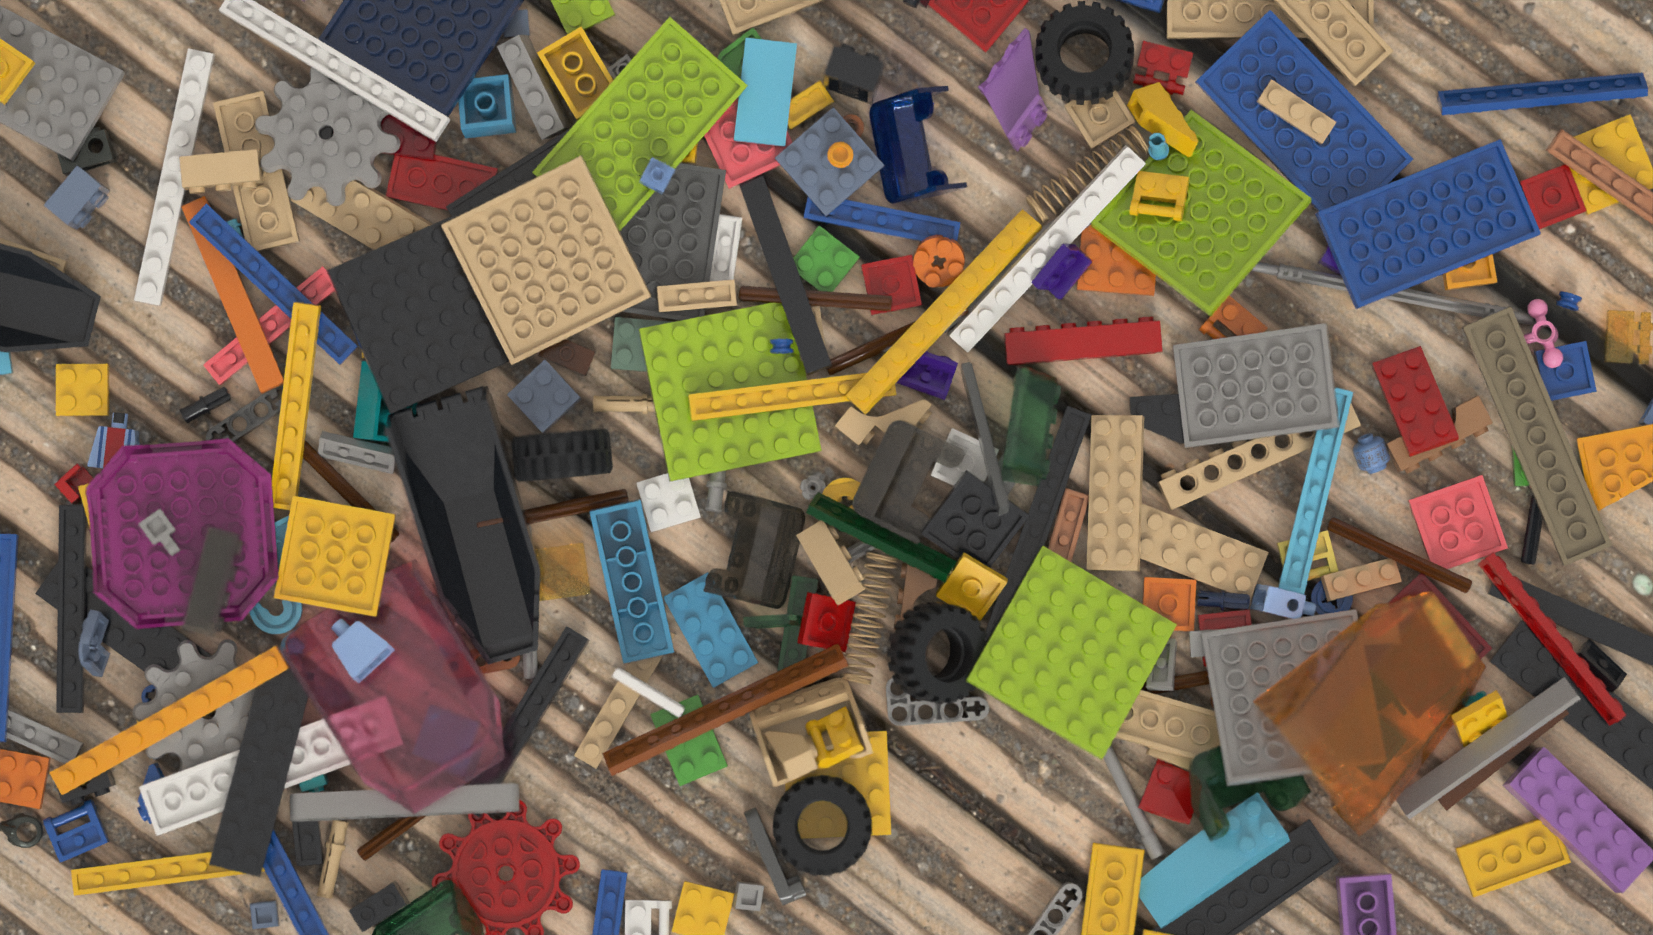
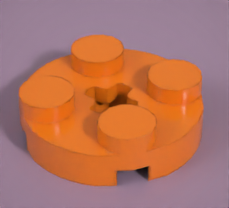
[913,235,965,288]

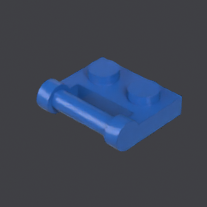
[43,799,110,863]

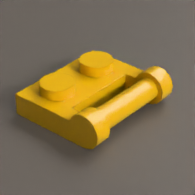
[1130,171,1190,221]
[805,706,864,768]

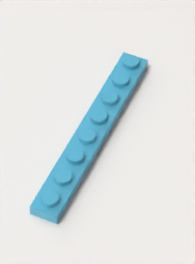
[1278,388,1353,594]

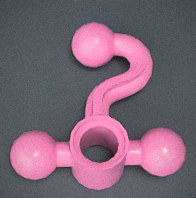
[1524,299,1563,368]

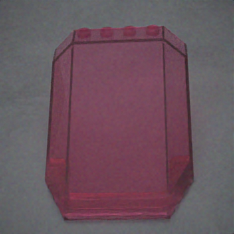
[280,559,504,814]

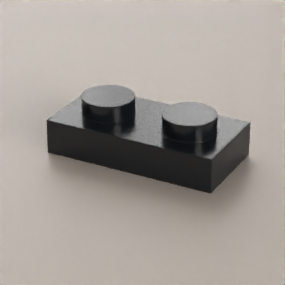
[1576,639,1627,693]
[292,821,324,866]

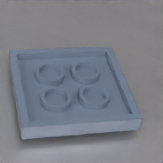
[775,107,884,217]

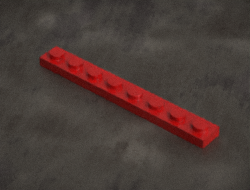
[1478,552,1626,726]

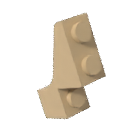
[835,400,932,446]

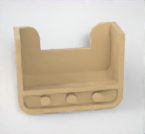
[750,678,873,787]

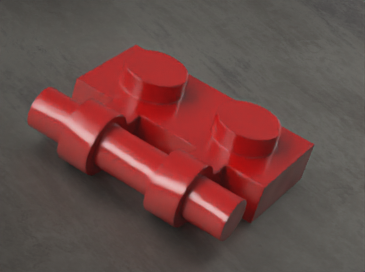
[1133,41,1193,95]

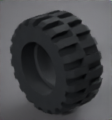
[1035,1,1134,105]
[511,429,613,482]
[887,602,987,704]
[773,775,872,876]

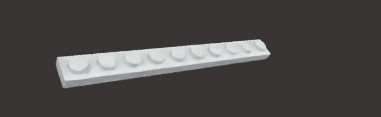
[219,0,450,142]
[134,49,215,306]
[948,145,1146,353]

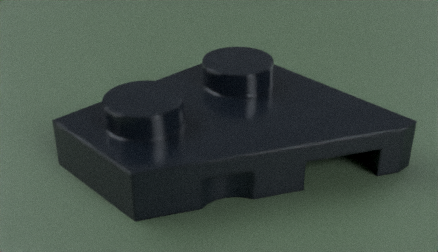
[1129,394,1184,444]

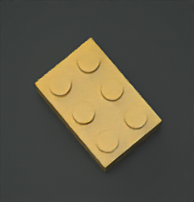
[537,27,613,121]

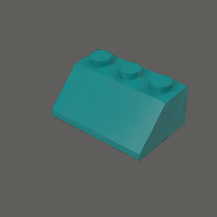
[353,361,418,443]

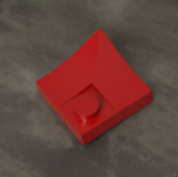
[1138,759,1205,825]

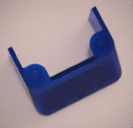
[869,86,967,204]

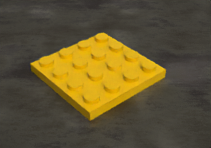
[274,496,396,617]
[785,731,891,839]

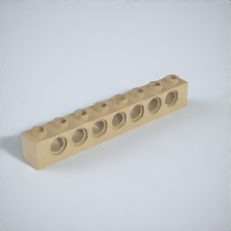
[1157,404,1361,511]

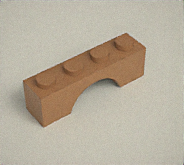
[1386,395,1493,474]
[893,563,937,660]

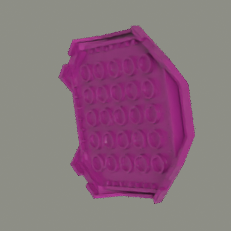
[86,438,279,629]

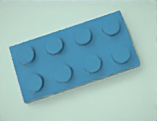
[663,572,759,688]

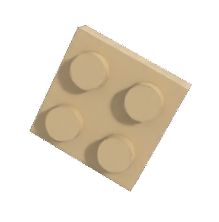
[1064,90,1135,150]

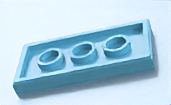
[734,38,797,147]

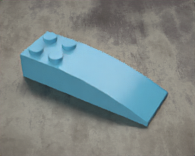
[1139,792,1290,929]

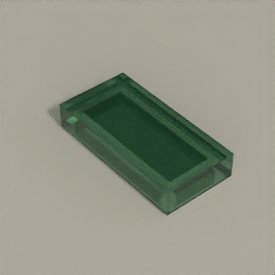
[743,614,801,629]

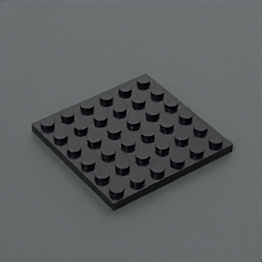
[326,209,509,414]

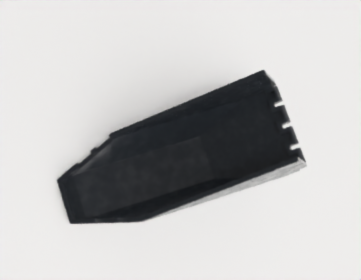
[0,244,101,353]
[385,386,540,664]

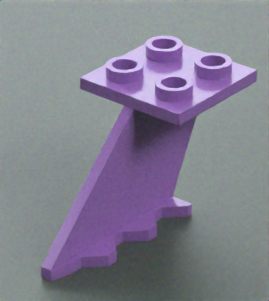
[978,28,1048,151]

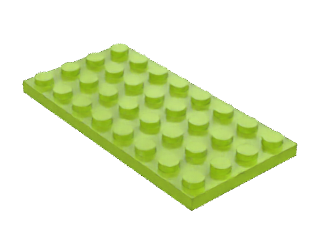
[532,17,748,231]

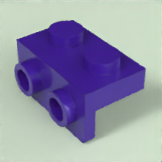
[896,350,958,400]

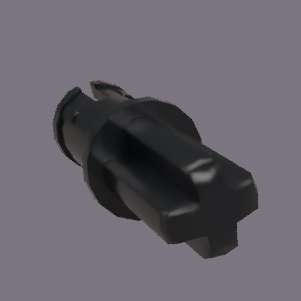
[180,387,231,424]

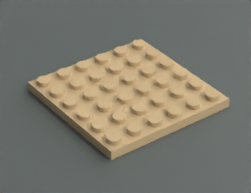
[441,155,652,365]

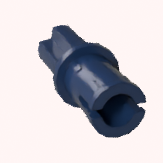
[1198,590,1250,611]

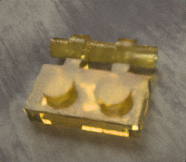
[1605,310,1653,364]

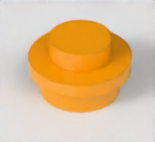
[827,142,853,168]

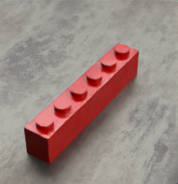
[1004,316,1163,366]

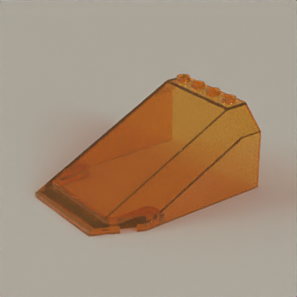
[1253,591,1486,837]

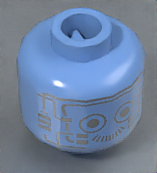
[1353,433,1390,474]

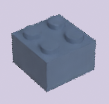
[44,165,110,230]
[507,360,582,433]

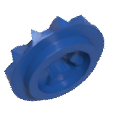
[1311,581,1353,615]

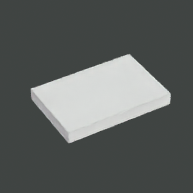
[612,668,686,717]

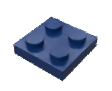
[1534,341,1597,401]

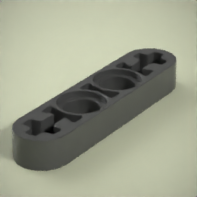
[206,385,283,442]

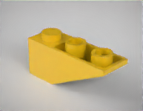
[1127,82,1198,157]

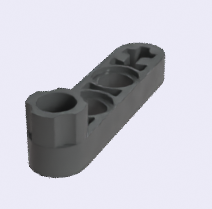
[744,807,807,906]

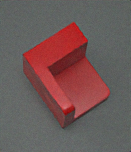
[54,463,94,504]

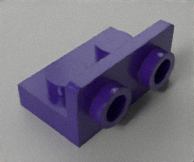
[1031,243,1092,299]

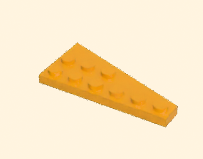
[1577,424,1653,511]

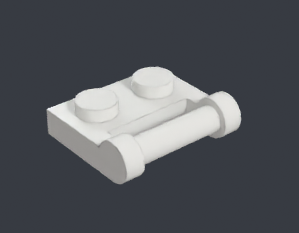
[625,899,672,935]

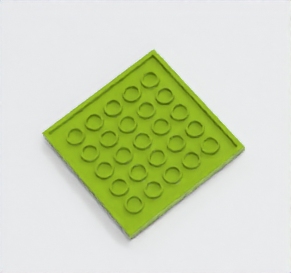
[1091,110,1311,316]
[638,302,822,482]
[966,546,1177,760]

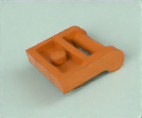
[1198,295,1268,339]

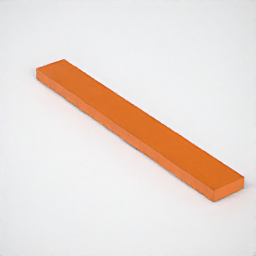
[181,196,284,394]

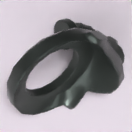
[0,813,43,848]

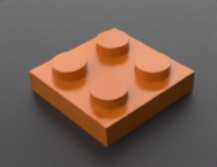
[1142,577,1196,631]
[0,748,51,809]

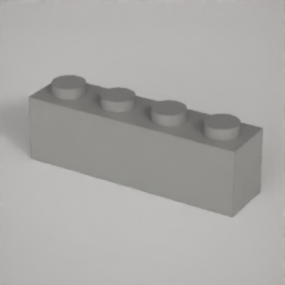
[497,35,572,140]

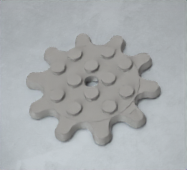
[255,67,400,206]
[132,639,256,772]

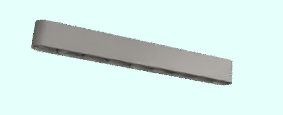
[290,784,519,822]

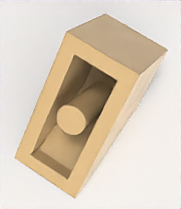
[764,731,818,782]

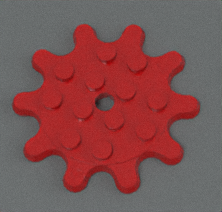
[432,800,580,935]

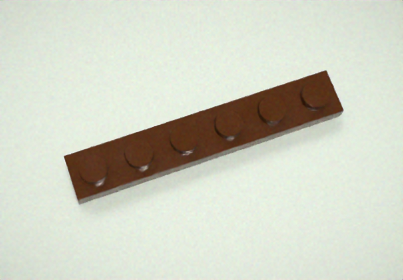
[1438,710,1569,811]

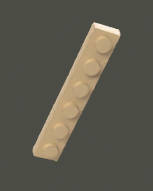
[574,631,676,769]

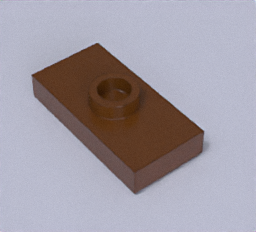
[538,339,596,376]

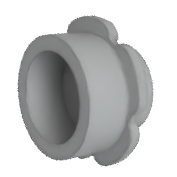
[800,475,826,500]

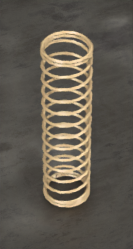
[1026,125,1149,224]
[839,552,899,685]

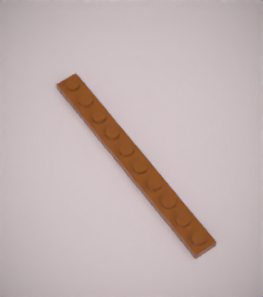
[602,644,848,776]

